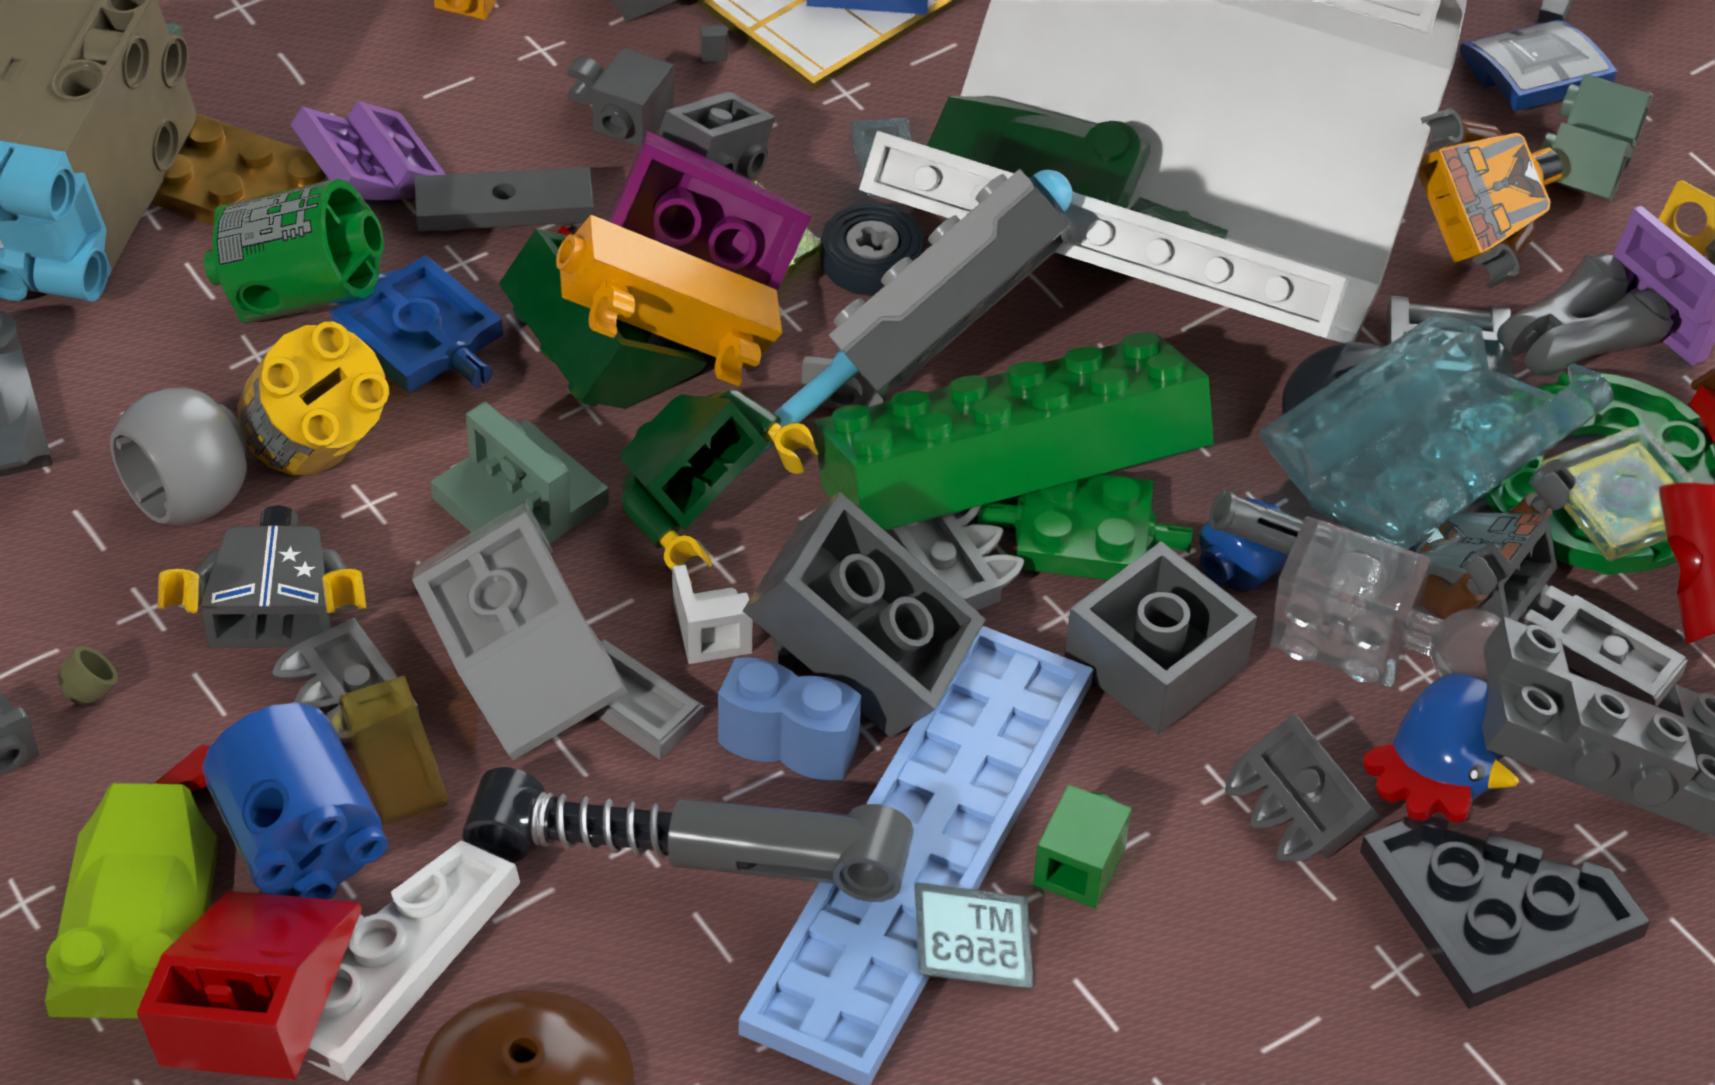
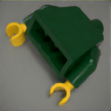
[619,389,818,584]

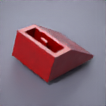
[136,891,362,1080]

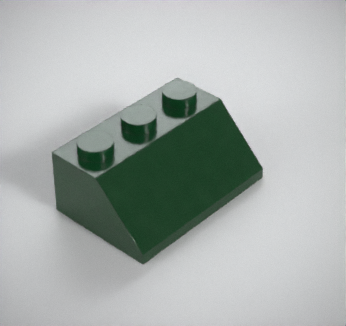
[498,228,707,409]

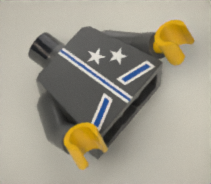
[158,505,366,648]

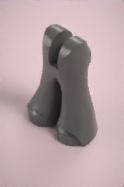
[1497,253,1673,376]

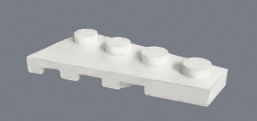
[304,840,520,1082]

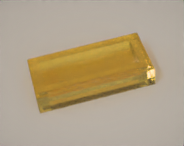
[338,676,449,826]

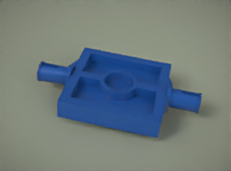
[330,255,503,394]

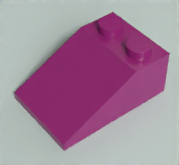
[607,131,812,291]

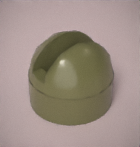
[58,646,118,704]

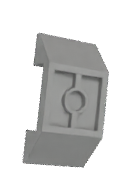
[412,501,628,761]

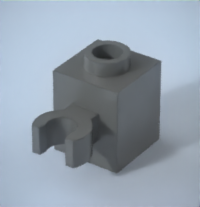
[567,47,674,147]

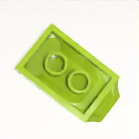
[45,783,219,1019]

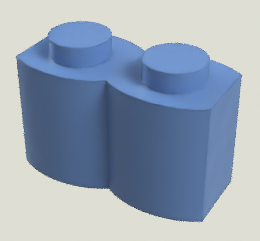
[718,657,861,781]

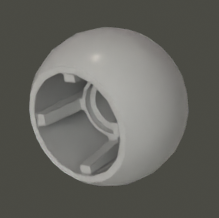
[110,387,247,526]

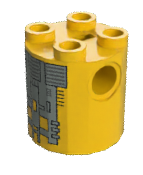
[237,322,389,476]

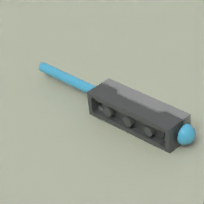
[741,169,1072,473]

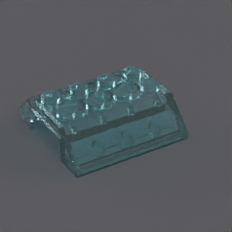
[1260,311,1613,552]

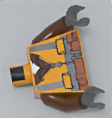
[1418,108,1563,289]

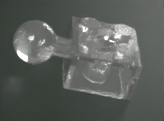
[1270,516,1501,688]

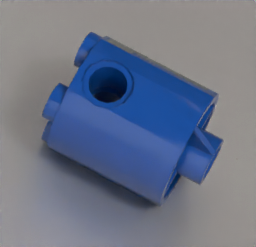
[202,703,388,900]

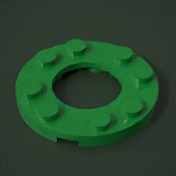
[1478,372,1715,575]

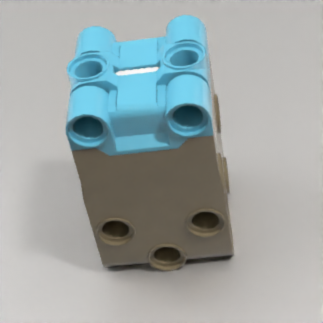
[0,0,197,302]

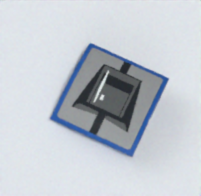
[1459,20,1618,111]

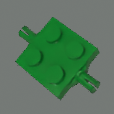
[977,474,1193,580]

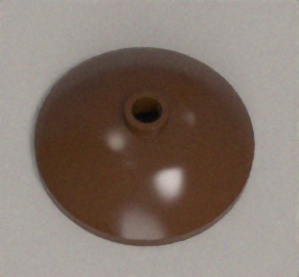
[416,990,634,1085]

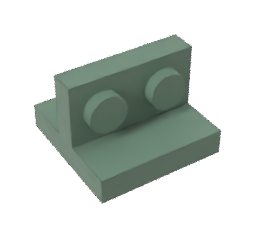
[430,402,609,544]

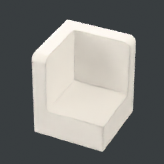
[672,565,753,664]

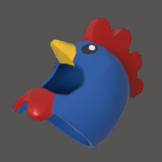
[1363,673,1520,823]

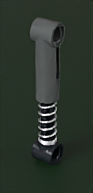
[462,767,914,902]

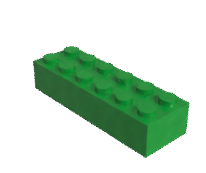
[813,332,1214,531]

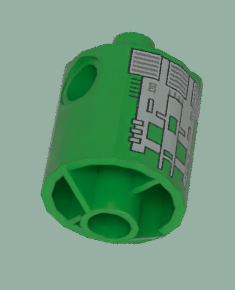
[203,179,384,324]

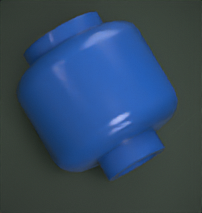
[1199,498,1292,592]

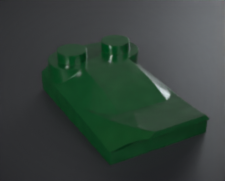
[927,95,1151,209]

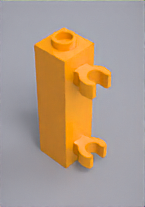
[556,215,782,387]

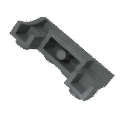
[1482,616,1715,837]

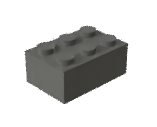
[743,492,986,738]

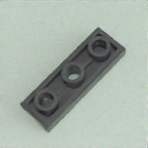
[415,167,594,232]

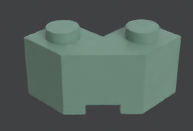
[1541,73,1653,203]

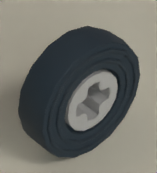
[819,203,925,296]

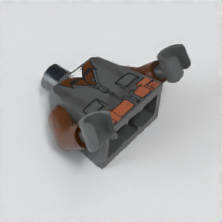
[1395,459,1576,632]

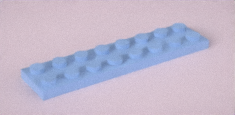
[739,626,1094,1085]

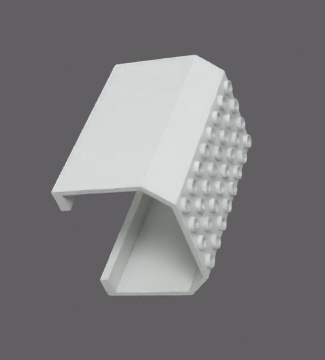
[859,0,1467,343]

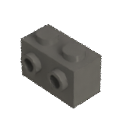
[658,91,775,180]

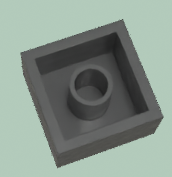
[1064,542,1257,735]

